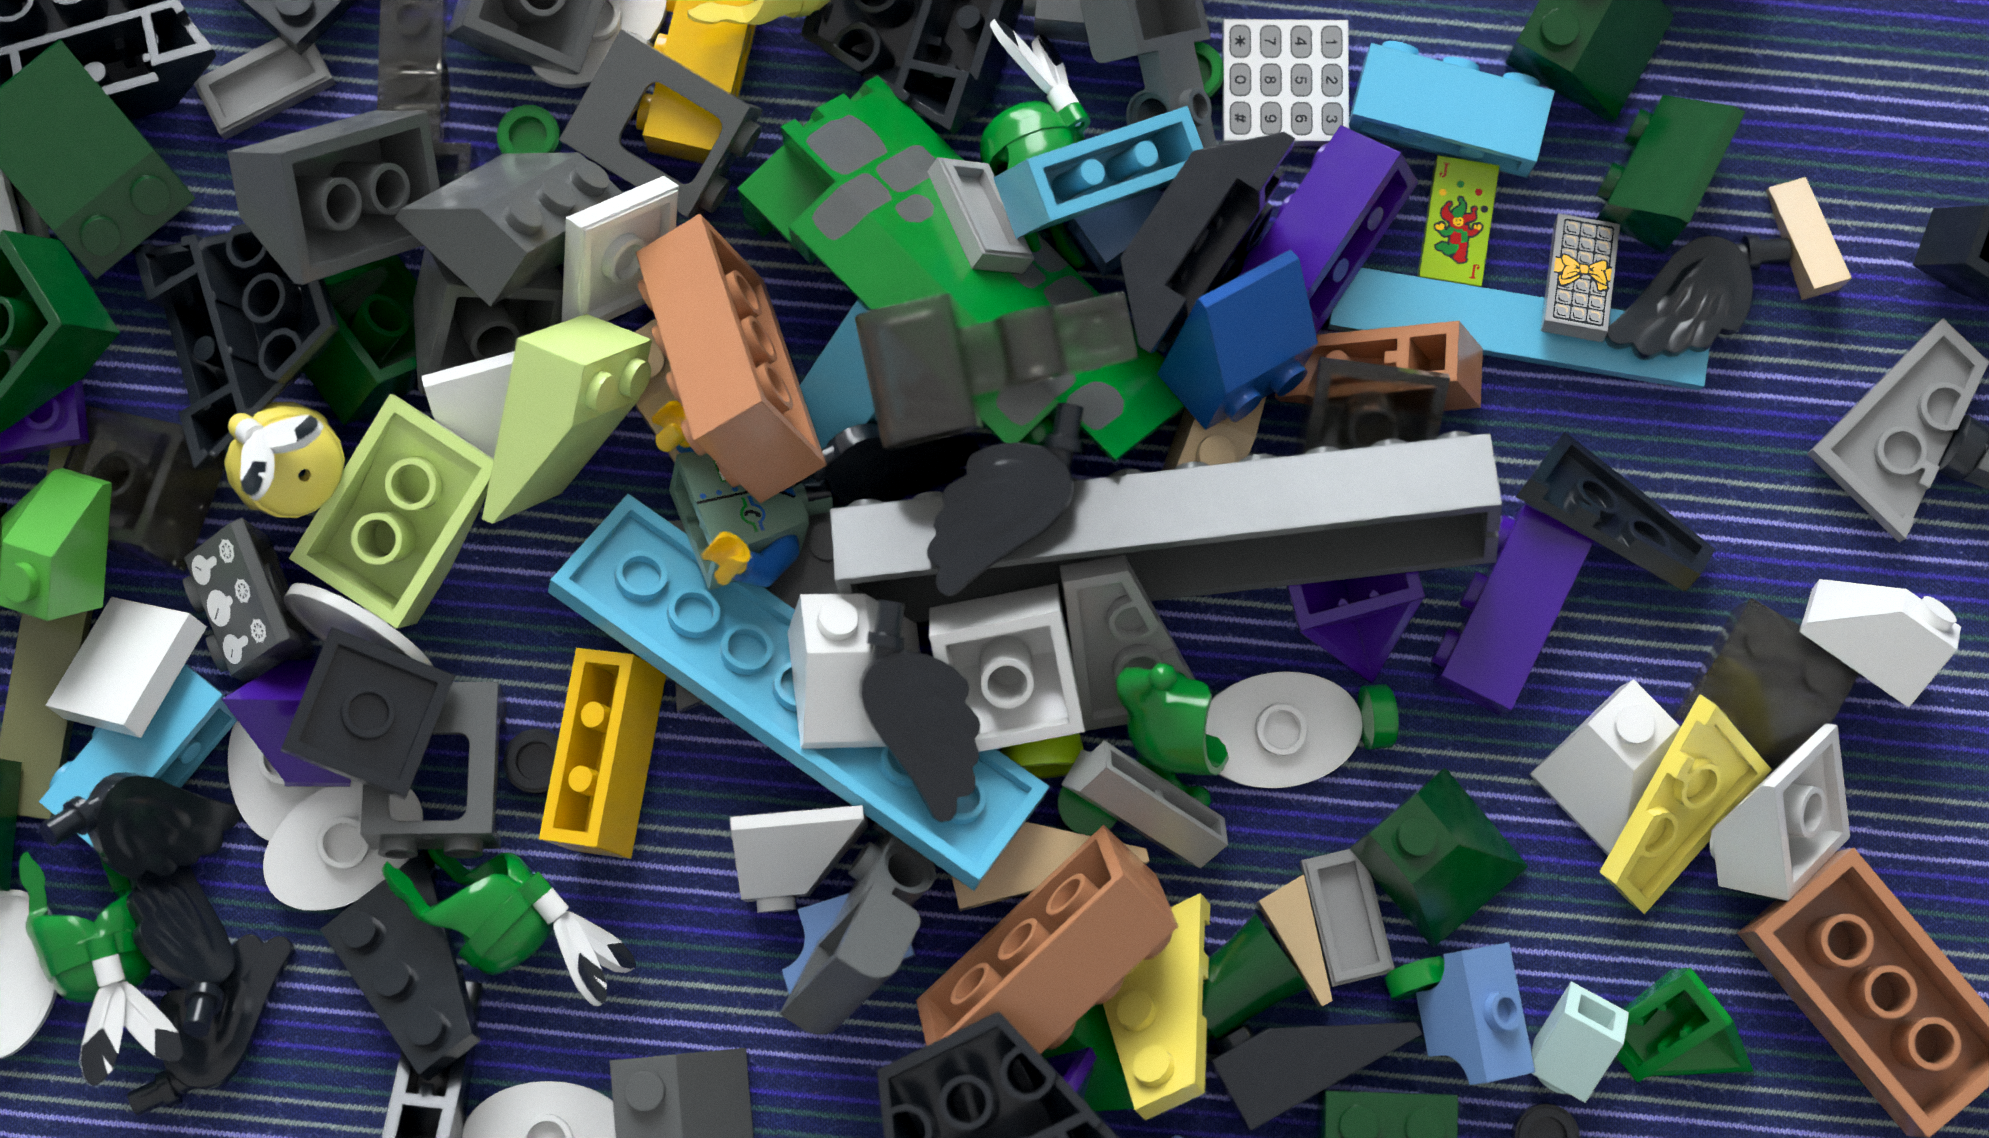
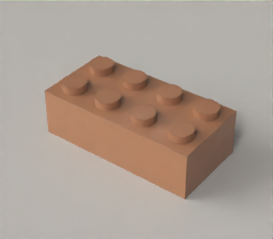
[635,214,827,503]
[916,825,1178,1054]
[1737,848,1989,1138]

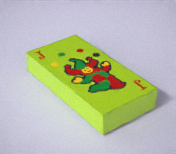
[1417,155,1500,287]

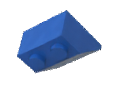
[1157,249,1318,430]

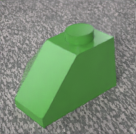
[0,468,112,621]

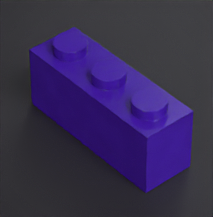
[1238,125,1418,335]
[1431,504,1594,716]

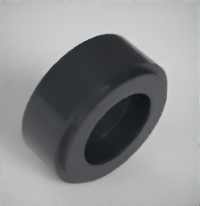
[1938,415,1989,481]
[503,729,558,794]
[1511,1104,1580,1138]

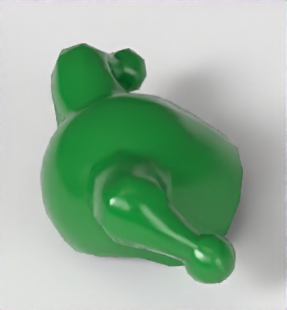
[1115,663,1229,807]

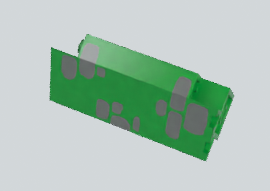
[737,76,1186,463]

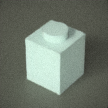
[1531,981,1629,1103]

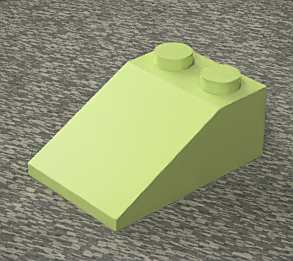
[482,314,652,524]
[289,394,494,629]

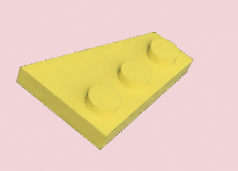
[1599,694,1772,914]
[1103,893,1210,1120]

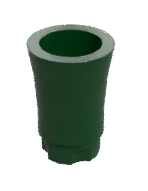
[1202,914,1309,1044]

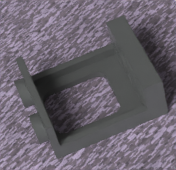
[559,29,763,218]
[360,682,507,859]

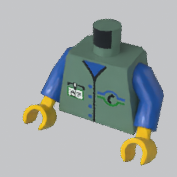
[651,400,833,590]

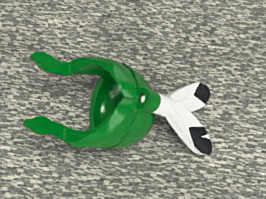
[979,18,1091,268]
[382,849,636,1006]
[19,852,183,1086]

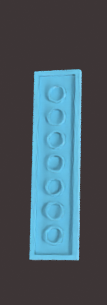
[548,494,1050,891]

